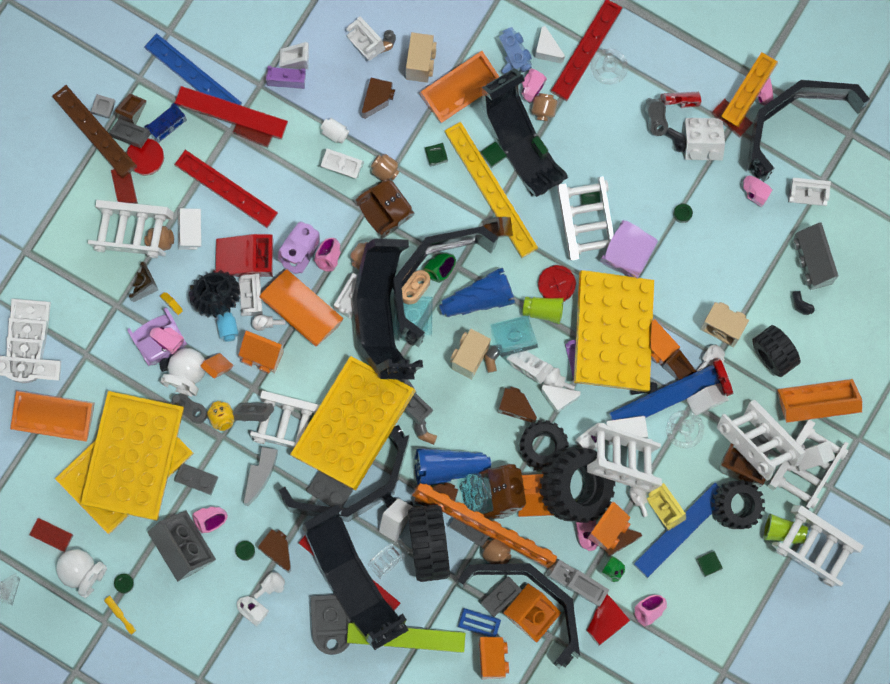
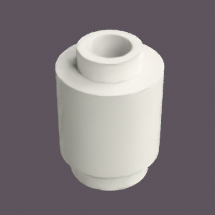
[320,118,350,144]

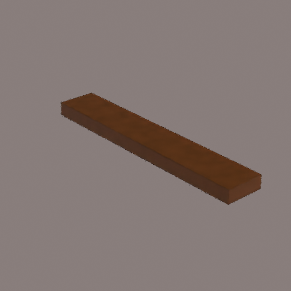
[52,85,137,179]

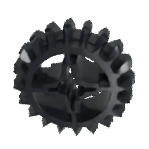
[189,269,241,318]

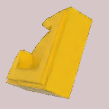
[160,292,183,315]

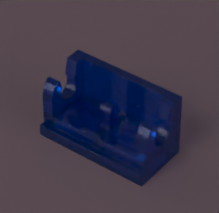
[144,103,187,143]

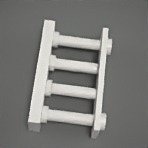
[556,177,614,260]
[88,200,174,258]
[250,391,320,449]
[717,400,806,481]
[767,420,849,510]
[587,423,662,492]
[772,505,864,587]

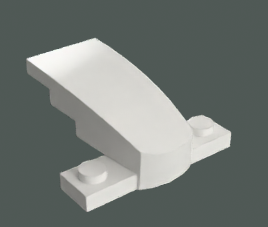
[0,299,62,384]

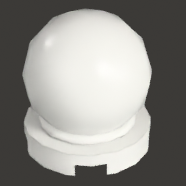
[160,348,206,397]
[56,549,107,598]

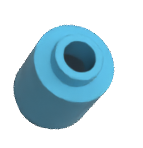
[216,312,239,342]

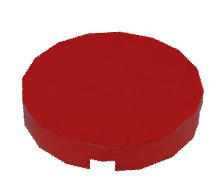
[127,138,165,176]
[538,265,576,302]
[713,359,734,396]

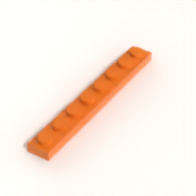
[412,483,557,568]

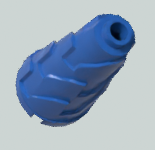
[439,267,516,317]
[414,448,491,485]

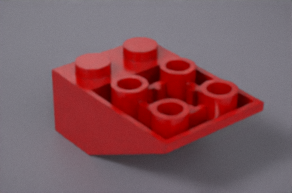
[216,234,274,277]

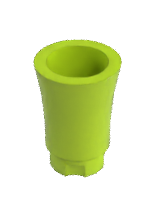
[523,297,564,324]
[764,513,808,544]

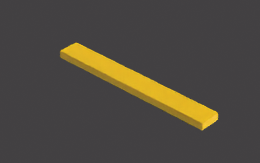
[444,122,538,258]

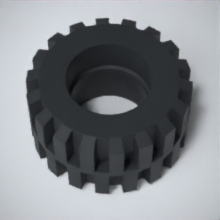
[752,325,801,377]
[519,420,569,471]
[711,481,765,529]

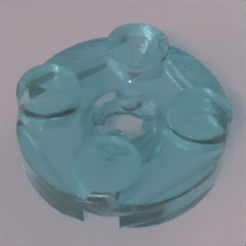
[459,473,491,512]

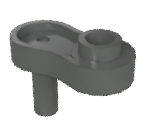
[646,98,668,136]
[172,394,207,424]

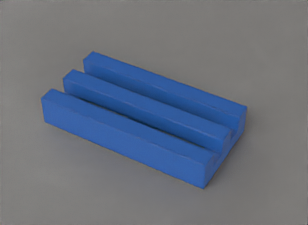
[458,608,501,637]

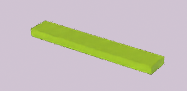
[347,623,466,653]

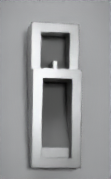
[244,447,278,506]
[545,559,609,607]

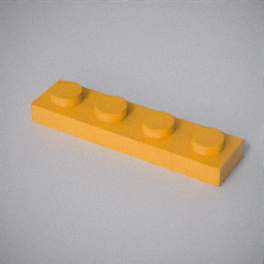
[721,52,778,127]

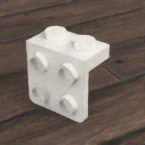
[685,118,725,161]

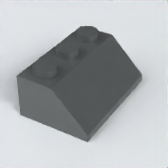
[792,222,839,290]
[148,511,216,582]

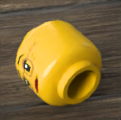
[207,401,235,431]

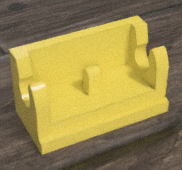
[647,483,686,531]

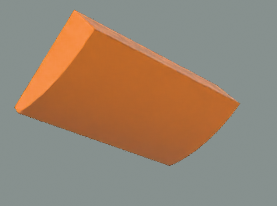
[419,51,499,123]
[259,269,344,347]
[777,379,862,423]
[10,390,95,442]

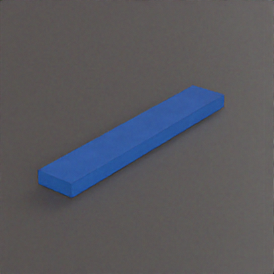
[144,33,242,105]
[609,365,720,420]
[633,483,720,578]

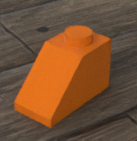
[650,319,680,366]

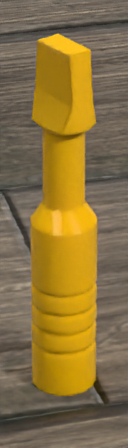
[104,596,136,635]

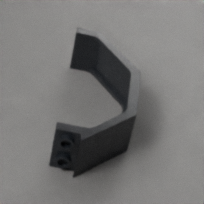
[482,68,568,197]
[746,80,870,182]
[392,226,498,347]
[352,238,423,380]
[278,425,409,522]
[302,504,409,650]
[456,563,580,669]

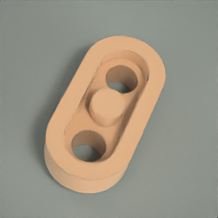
[402,270,430,305]

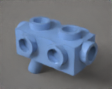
[499,27,532,74]

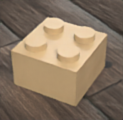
[406,32,437,83]
[700,302,749,348]
[450,329,491,380]

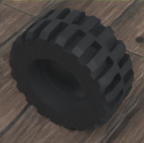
[540,447,616,523]
[408,505,450,582]

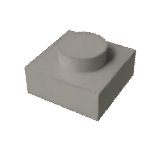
[91,94,116,119]

